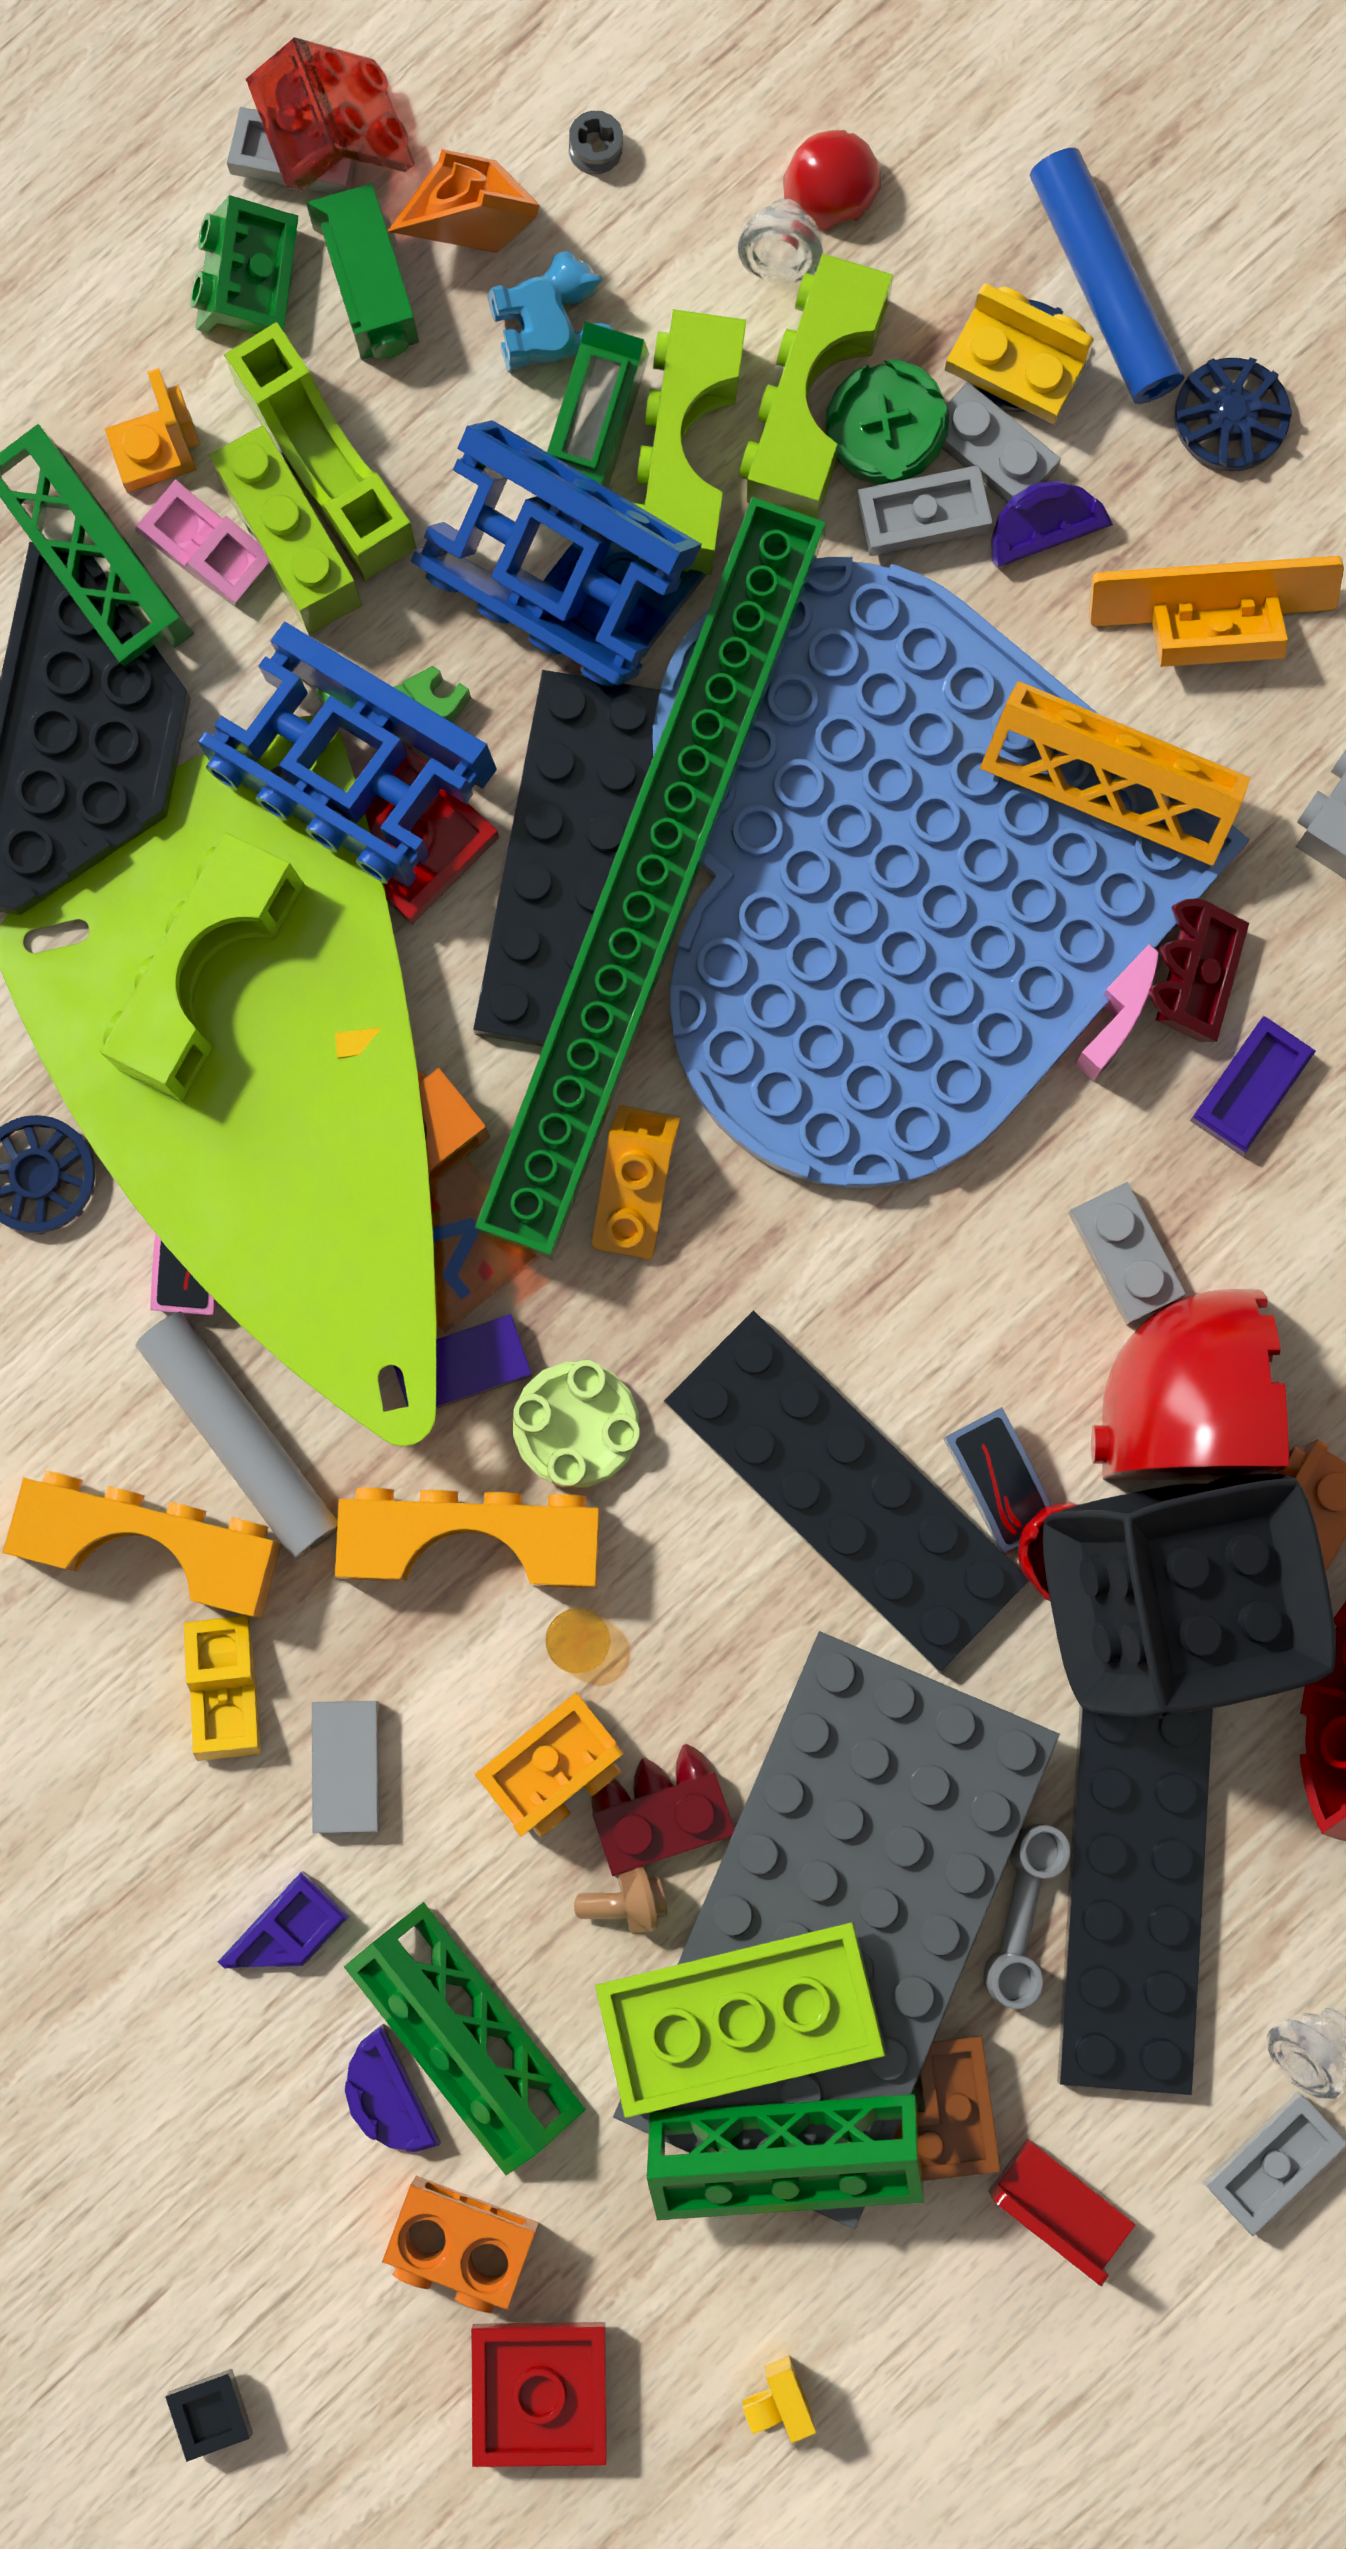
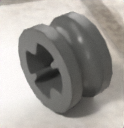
[569,111,623,174]

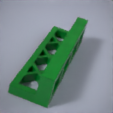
[0,424,194,667]
[344,1902,586,2175]
[647,2094,924,2220]

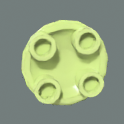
[513,1360,639,1488]

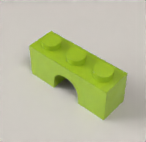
[209,425,362,635]

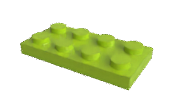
[595,1922,886,2118]

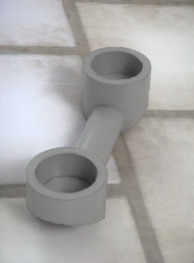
[983,1824,1070,2009]

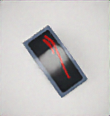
[944,1407,1051,1553]

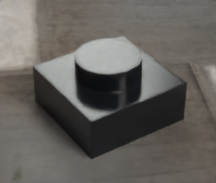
[165,2369,253,2462]

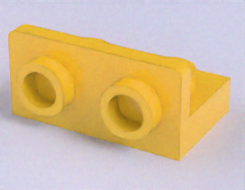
[945,283,1094,425]

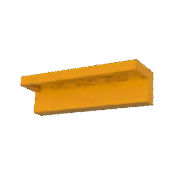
[980,681,1251,866]

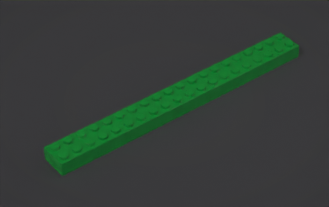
[475,497,826,1260]

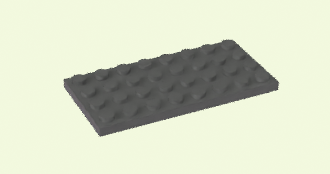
[613,1631,1060,2230]

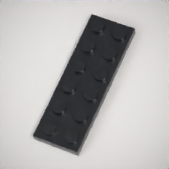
[473,670,660,1047]
[664,1310,1029,1673]
[1057,1705,1213,2095]

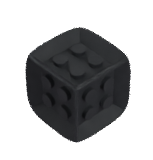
[1043,1474,1336,1718]

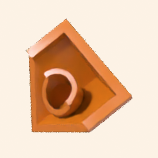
[387,149,540,253]

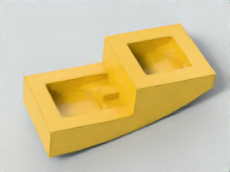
[183,1615,261,1761]

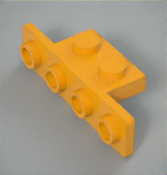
[1089,556,1344,667]

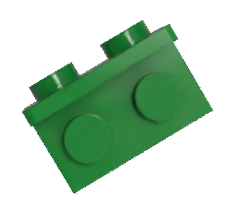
[190,195,299,334]

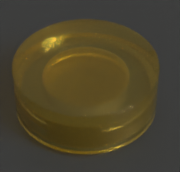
[545,1608,611,1674]

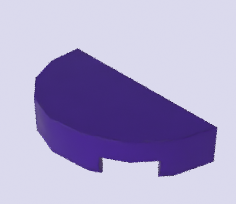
[991,480,1113,567]
[344,2024,441,2152]

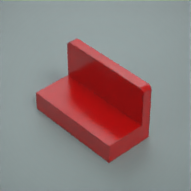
[988,2138,1136,2287]

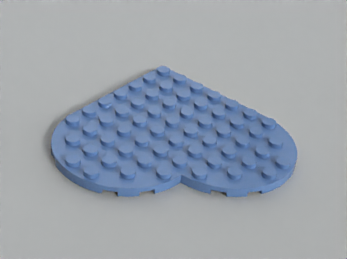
[653,557,1250,1188]

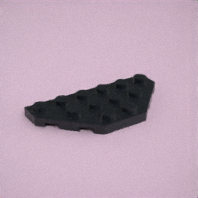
[0,542,191,915]

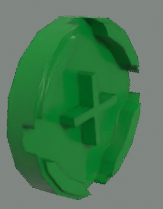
[826,360,949,485]

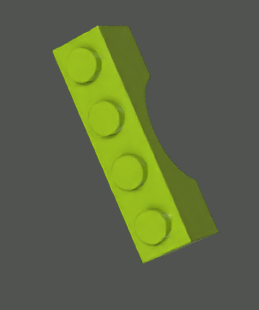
[739,253,893,519]
[634,309,747,575]
[224,322,417,581]
[100,832,305,1102]

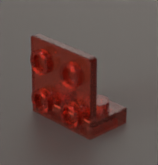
[246,37,415,191]

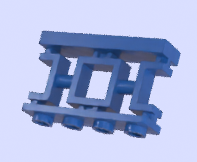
[411,420,702,686]
[198,621,497,888]

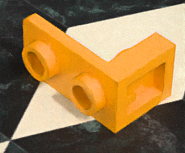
[104,368,201,493]
[591,1105,681,1259]

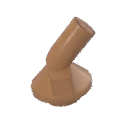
[574,1867,667,1934]

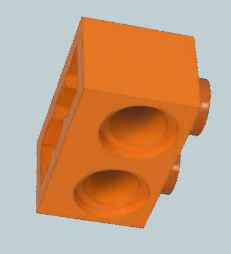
[382,2175,539,2313]

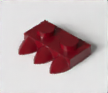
[1149,898,1249,1042]
[591,1744,734,1876]

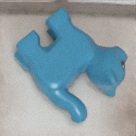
[488,251,614,371]

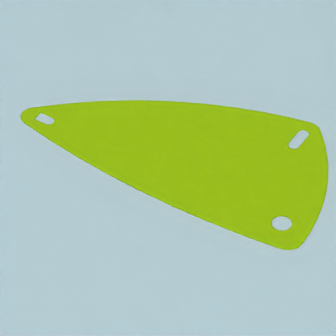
[0,715,436,1446]

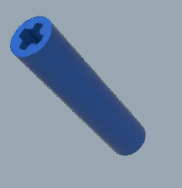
[1029,148,1185,404]

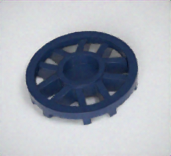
[1174,357,1292,471]
[0,1115,95,1235]

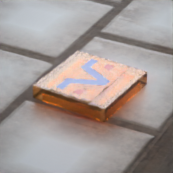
[429,1154,541,1333]

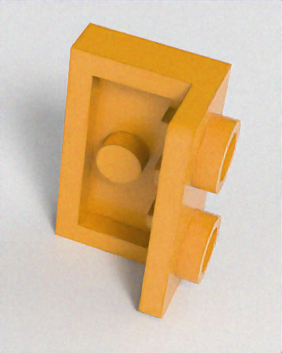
[474,1692,625,1838]

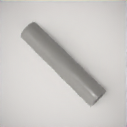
[135,1311,338,1560]

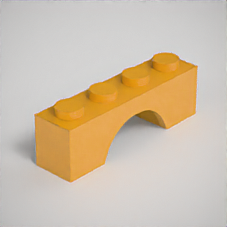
[2,1470,282,1619]
[335,1487,601,1589]

